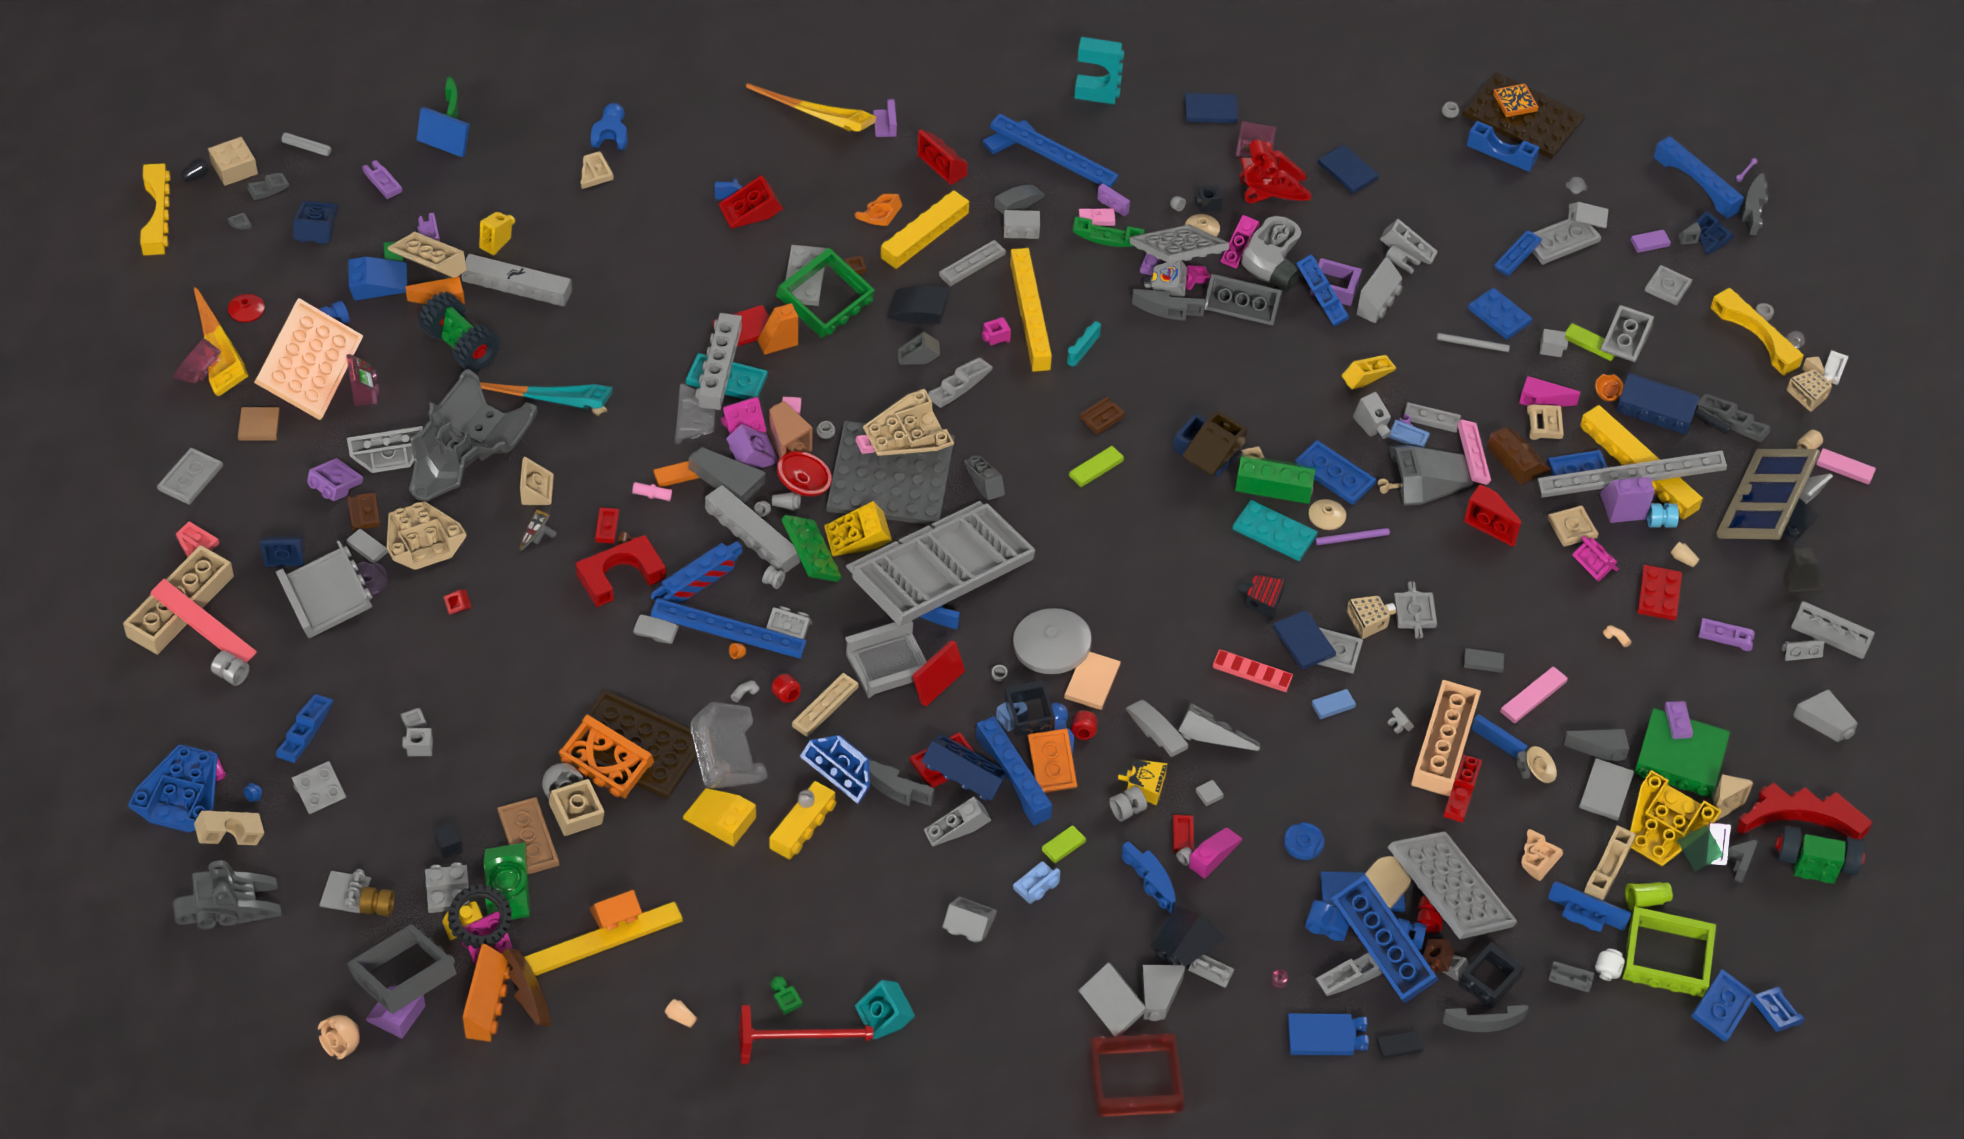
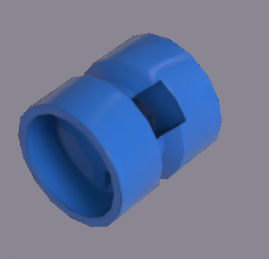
[318,301,350,325]
[1397,918,1426,950]

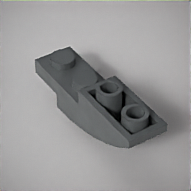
[1742,173,1768,235]
[1132,289,1205,321]
[869,760,934,806]

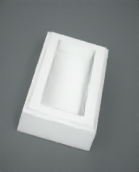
[1823,350,1849,385]

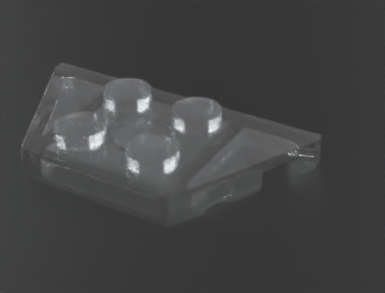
[675,384,716,444]

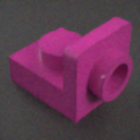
[1186,265,1211,290]

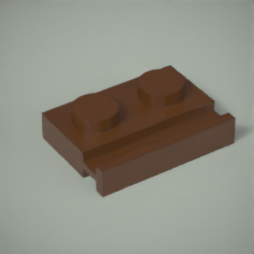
[1079,397,1125,435]
[347,492,381,531]

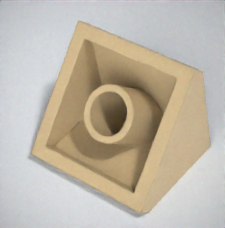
[520,457,554,505]
[1713,774,1753,821]

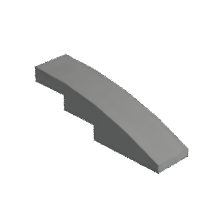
[928,357,993,408]
[1126,699,1188,757]
[1316,953,1383,996]

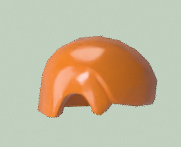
[1595,374,1624,402]

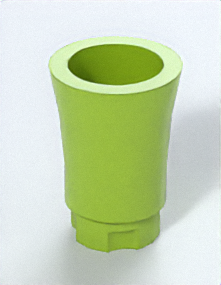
[1625,882,1673,912]

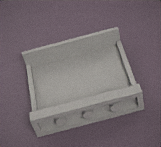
[276,541,373,638]

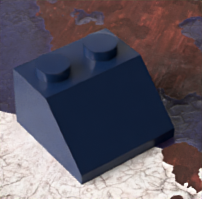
[260,535,305,567]

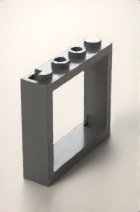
[347,924,457,1014]

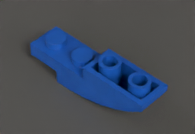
[1121,841,1176,914]

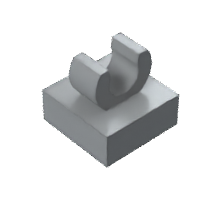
[1388,707,1415,734]

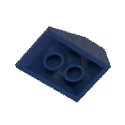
[293,201,339,244]

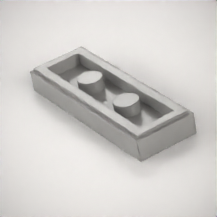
[1403,402,1461,433]

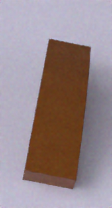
[502,948,552,1027]

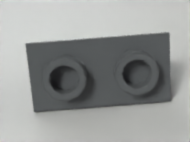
[1548,961,1594,993]

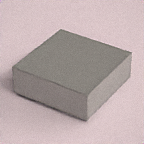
[401,708,427,730]
[1195,780,1224,806]

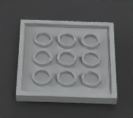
[1130,224,1229,264]

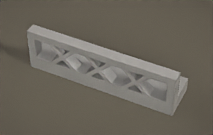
[1791,601,1875,659]

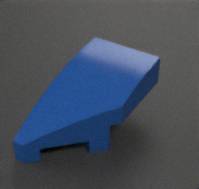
[715,179,743,199]

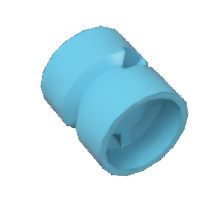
[1647,503,1679,528]

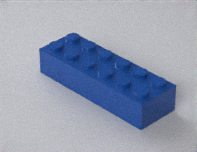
[1332,874,1439,1003]

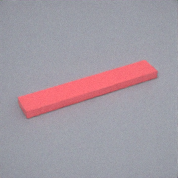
[150,579,257,663]

